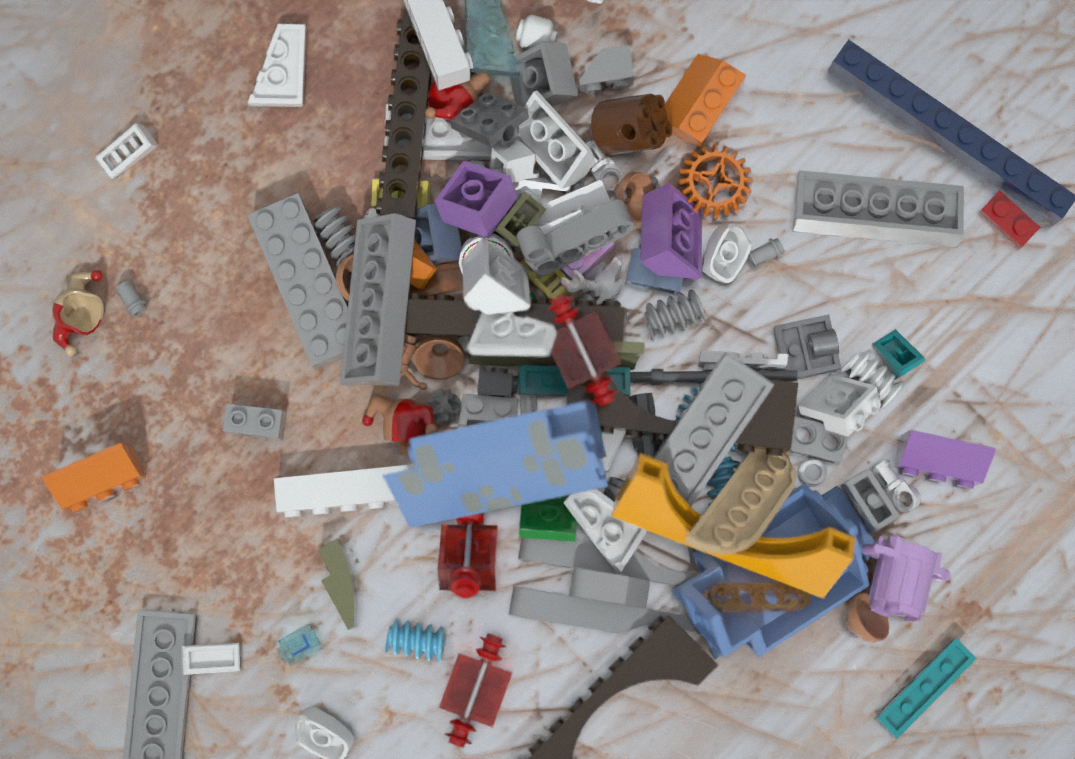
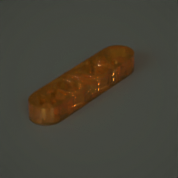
[705,583,811,612]

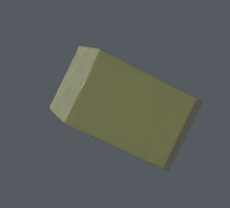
[495,192,546,248]

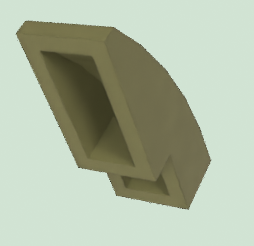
[318,539,357,630]

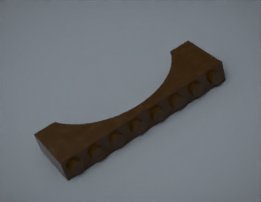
[565,353,798,456]
[519,615,718,759]

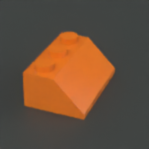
[665,54,746,150]
[42,443,146,513]

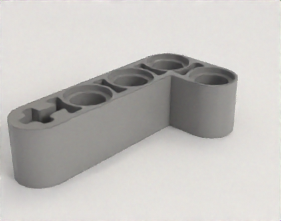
[516,199,634,276]

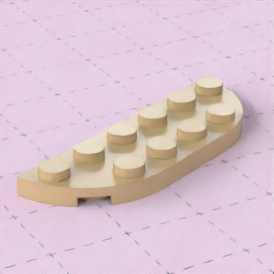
[684,448,796,554]

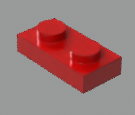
[979,190,1041,249]

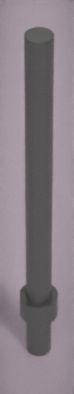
[630,369,798,385]

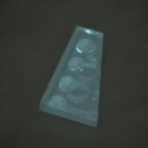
[465,0,521,77]

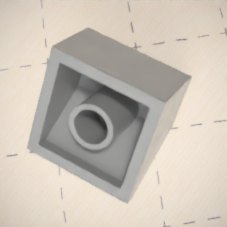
[506,42,578,107]

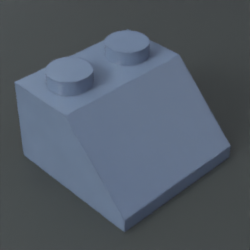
[414,204,462,267]

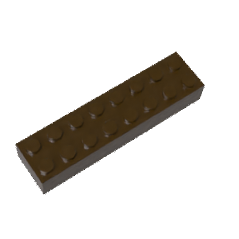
[404,293,627,342]

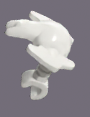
[561,257,625,305]

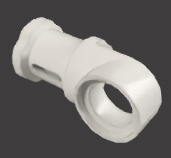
[586,140,623,194]
[871,459,921,512]

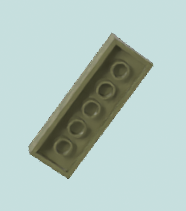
[469,336,645,370]

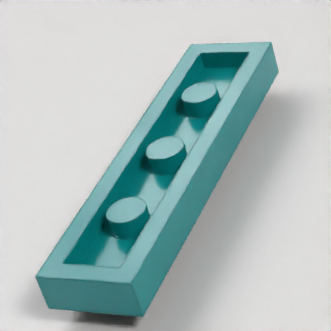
[518,365,631,397]
[875,638,977,739]

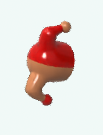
[425,61,491,120]
[362,394,438,442]

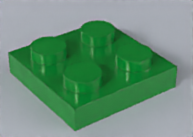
[519,495,577,542]

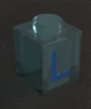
[277,624,324,666]

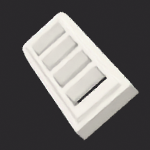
[95,123,158,179]

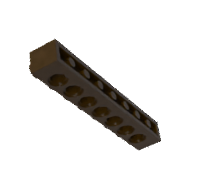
[376,9,432,220]

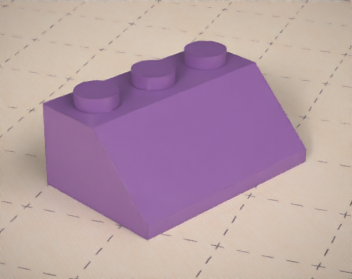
[640,183,702,279]
[895,430,996,489]

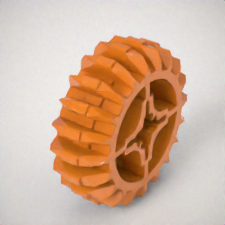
[678,144,753,219]

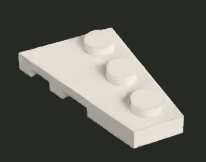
[248,24,306,107]
[467,312,557,356]
[698,351,788,371]
[563,489,647,575]

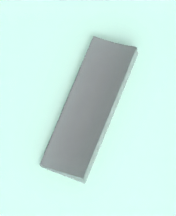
[793,170,964,247]
[340,213,416,386]

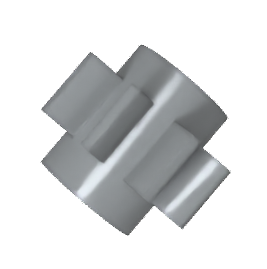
[427,389,461,424]

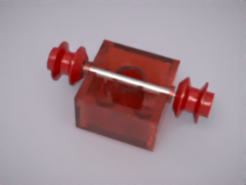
[547,294,622,406]
[438,512,499,599]
[439,633,513,748]

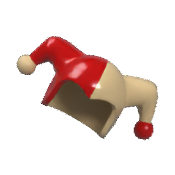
[52,270,104,357]

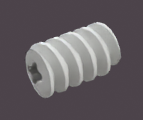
[840,349,904,410]

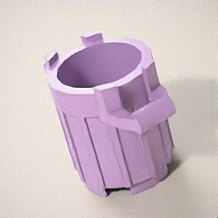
[862,535,951,622]

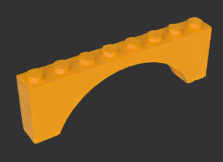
[611,454,856,598]

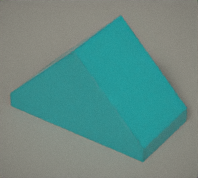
[872,329,926,380]

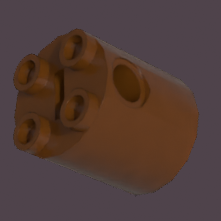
[591,93,672,155]

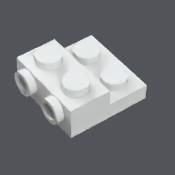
[798,373,881,437]

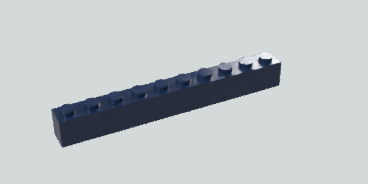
[828,39,1075,225]

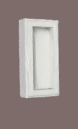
[181,643,240,675]

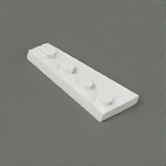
[385,104,493,160]

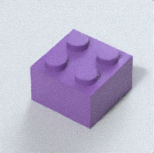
[435,160,517,238]

